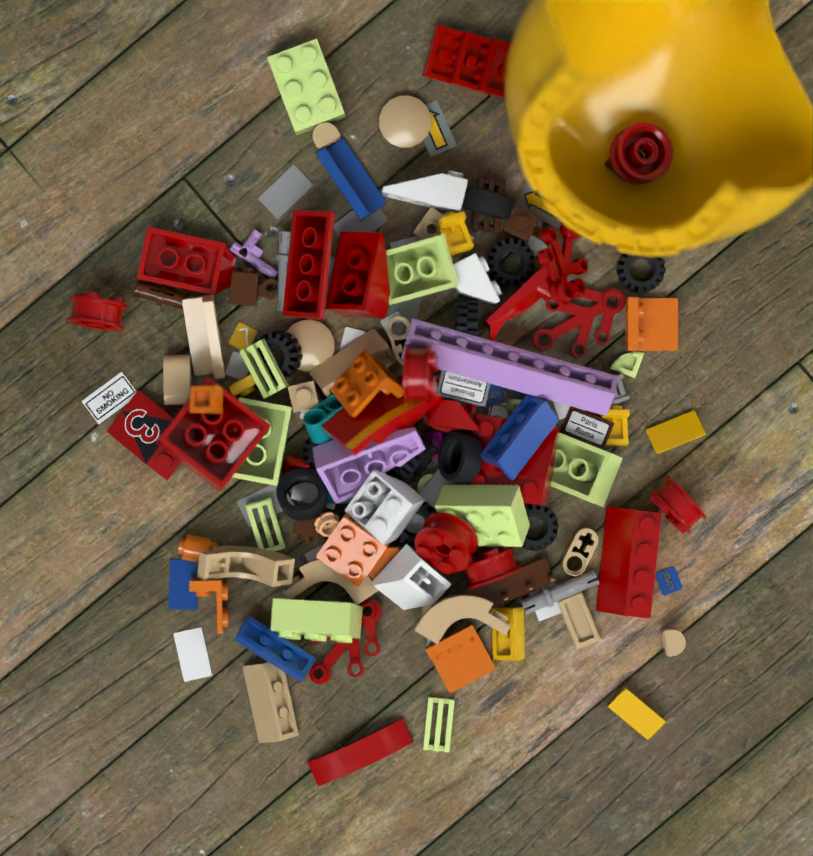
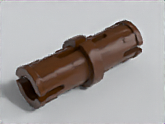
[134,280,190,310]

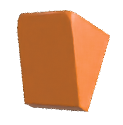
[190,385,223,414]

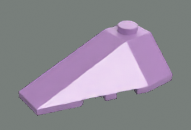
[312,428,425,504]

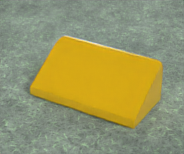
[646,410,706,454]
[492,607,525,661]
[607,686,666,740]

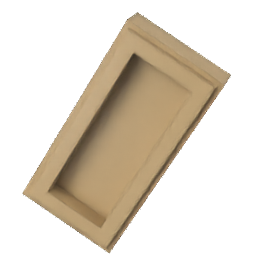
[557,591,601,650]

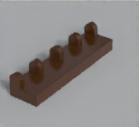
[450,557,556,622]

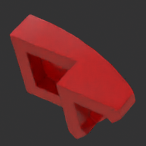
[427,399,481,432]

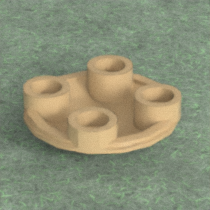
[379,96,431,148]
[283,319,335,372]

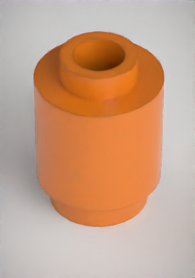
[178,534,217,563]

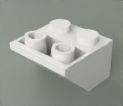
[453,253,502,305]
[344,470,425,545]
[371,544,452,610]

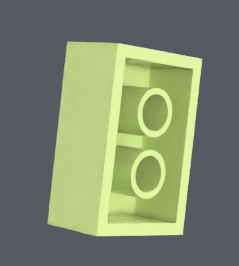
[267,39,346,135]
[232,397,293,486]
[435,485,530,547]
[271,598,363,643]

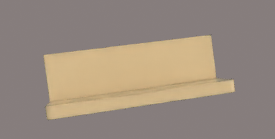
[182,294,226,379]
[309,329,397,398]
[243,661,299,743]

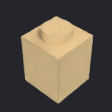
[288,381,320,412]

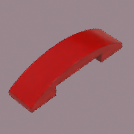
[307,718,414,786]

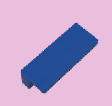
[316,139,386,221]
[480,394,559,480]
[234,616,316,683]

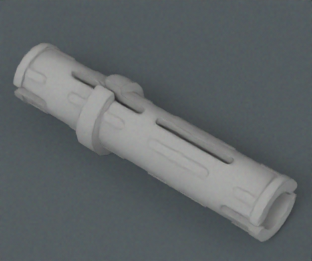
[276,231,291,311]
[520,569,599,615]

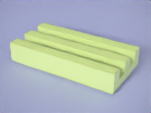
[239,339,289,399]
[245,497,286,551]
[423,696,455,752]

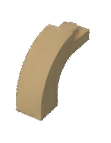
[197,546,295,587]
[283,559,379,605]
[414,594,511,644]

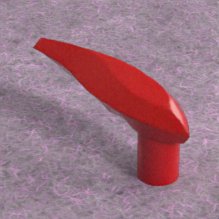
[284,454,310,474]

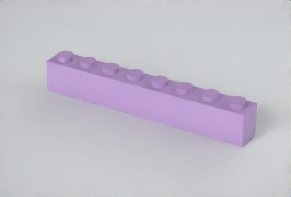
[401,318,618,416]

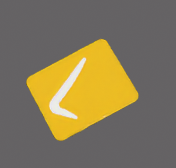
[229,322,257,350]

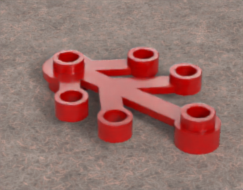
[538,223,588,306]
[533,288,625,358]
[308,598,382,685]

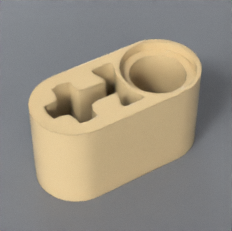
[387,316,410,365]
[163,355,192,405]
[561,527,599,576]

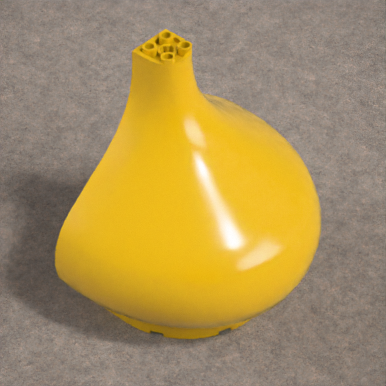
[505,0,813,256]

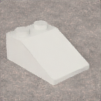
[382,171,468,213]

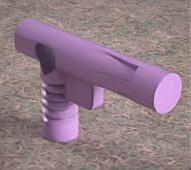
[230,229,278,279]

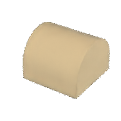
[312,122,341,150]
[660,627,686,657]

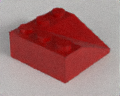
[155,376,271,492]
[465,414,560,506]

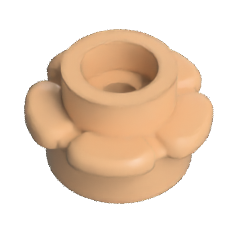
[314,512,340,537]

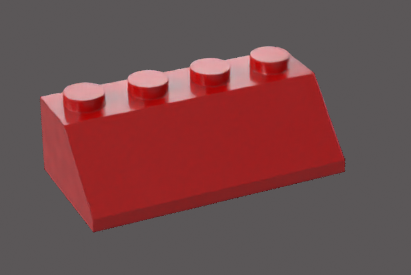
[282,210,335,320]
[596,506,662,618]

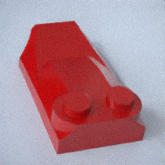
[137,227,237,295]
[484,266,552,341]

